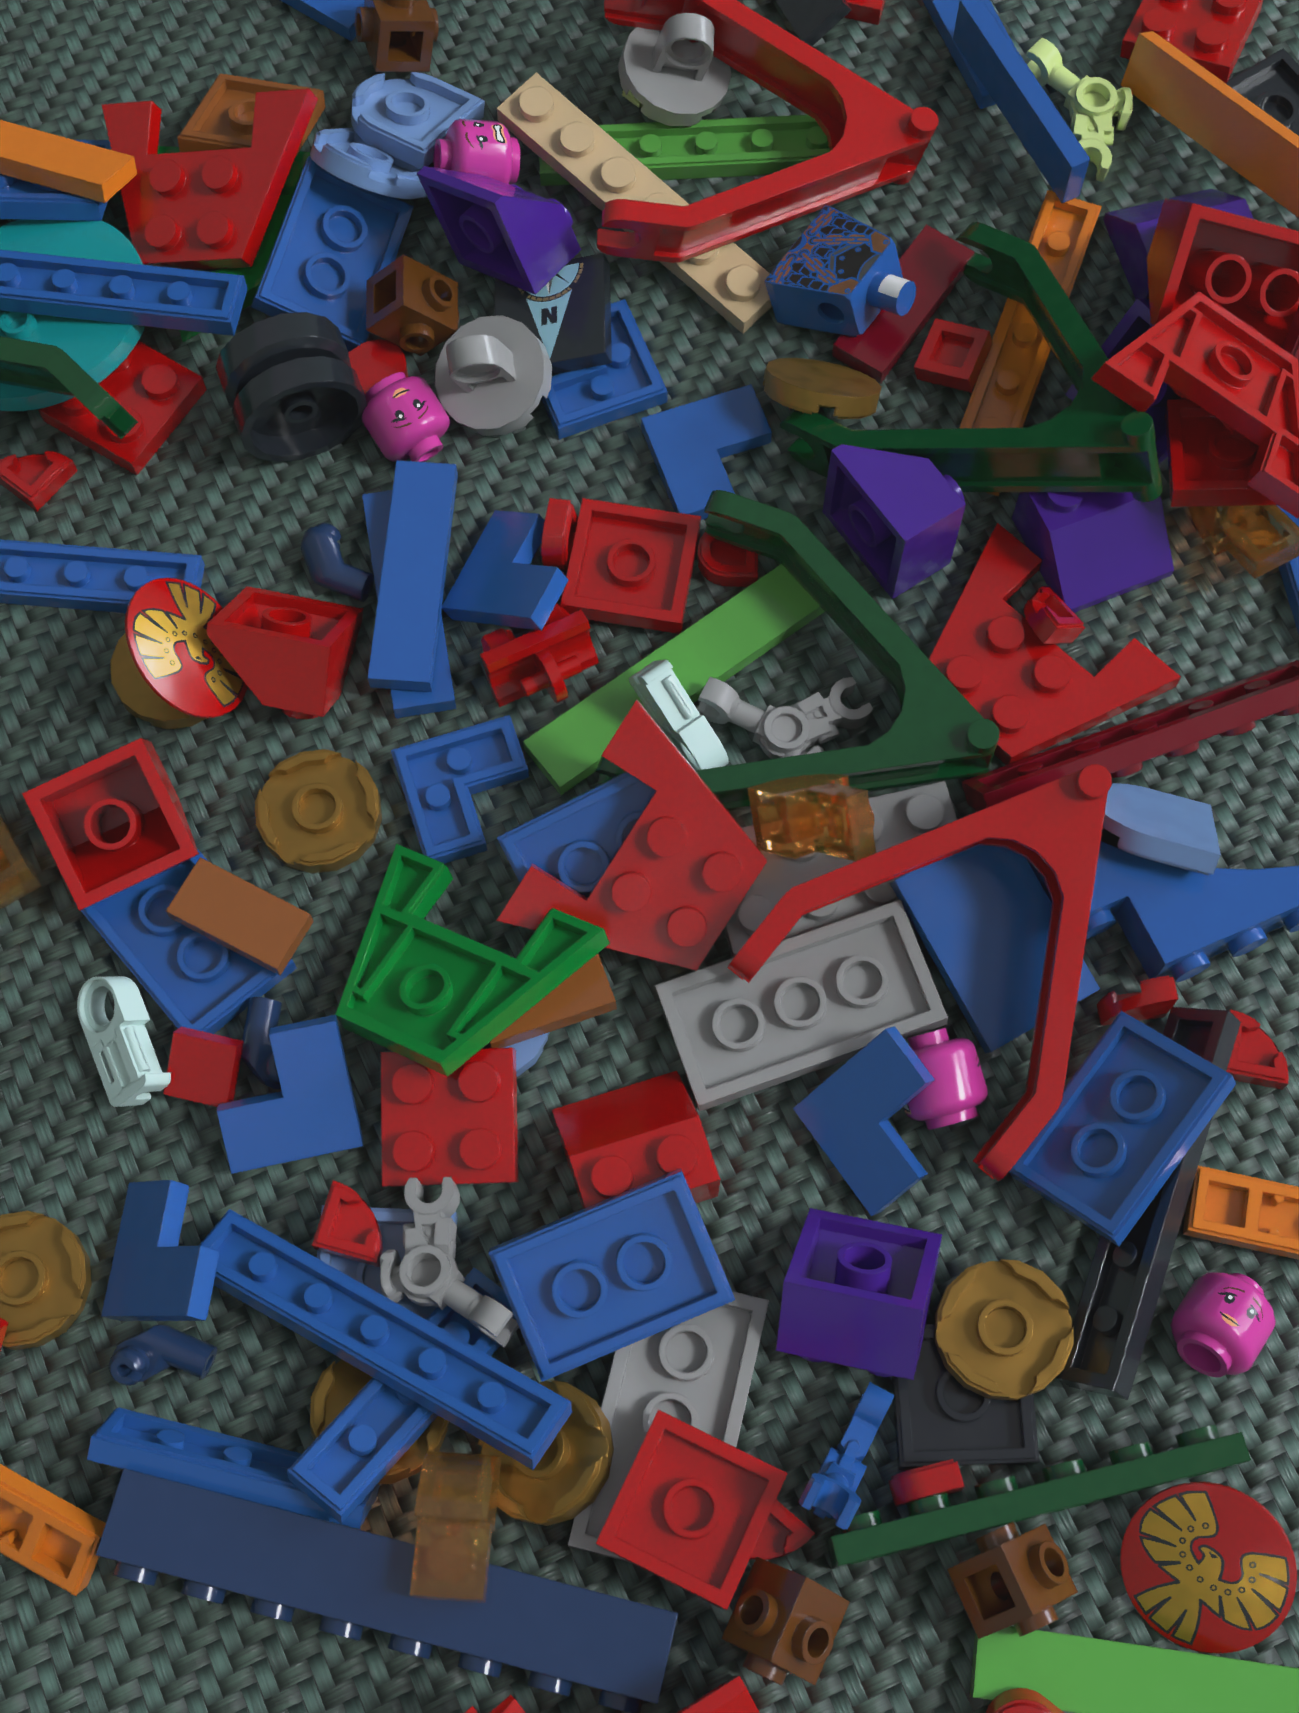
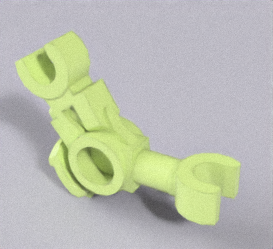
[1026,38,1133,182]

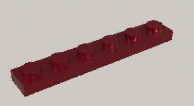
[962,660,1299,811]

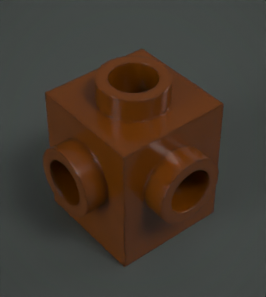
[355,0,439,72]
[366,254,459,356]
[947,1522,1078,1639]
[721,1557,850,1686]

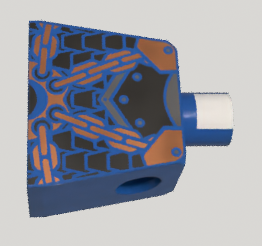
[764,205,916,337]

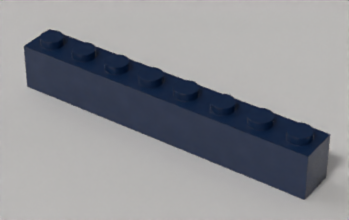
[96,1468,678,1713]

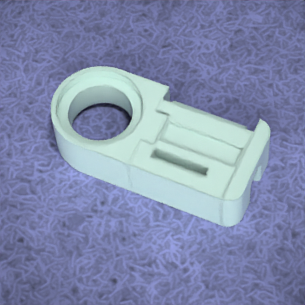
[629,659,729,771]
[77,976,171,1107]

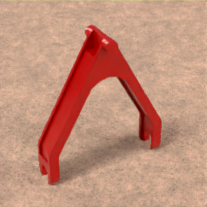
[597,0,939,263]
[727,764,1112,1181]

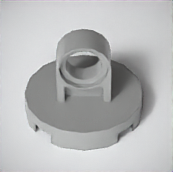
[618,13,732,126]
[435,315,552,436]

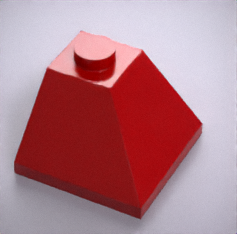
[207,586,363,719]

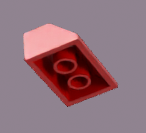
[1147,198,1299,347]

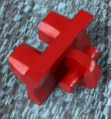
[480,603,599,707]

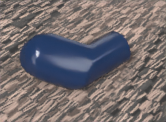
[301,523,374,602]
[241,997,282,1089]
[109,1324,217,1386]

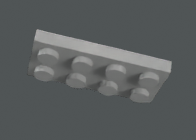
[724,781,957,958]
[655,900,948,1112]
[568,1291,769,1563]

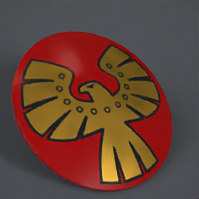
[125,578,248,718]
[1120,1482,1297,1654]

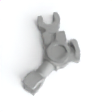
[697,677,873,759]
[380,1177,519,1348]

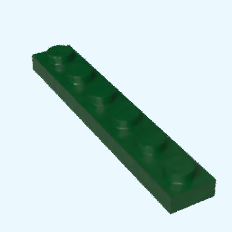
[826,1424,1251,1569]

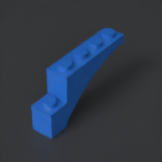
[1030,842,1299,982]

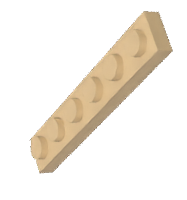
[497,72,772,334]

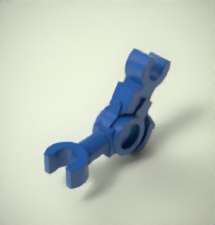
[799,1382,895,1529]

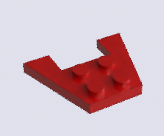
[101,88,318,270]
[1091,292,1299,519]
[929,523,1181,765]
[496,699,767,971]

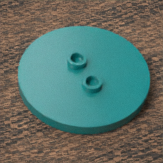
[0,219,145,411]

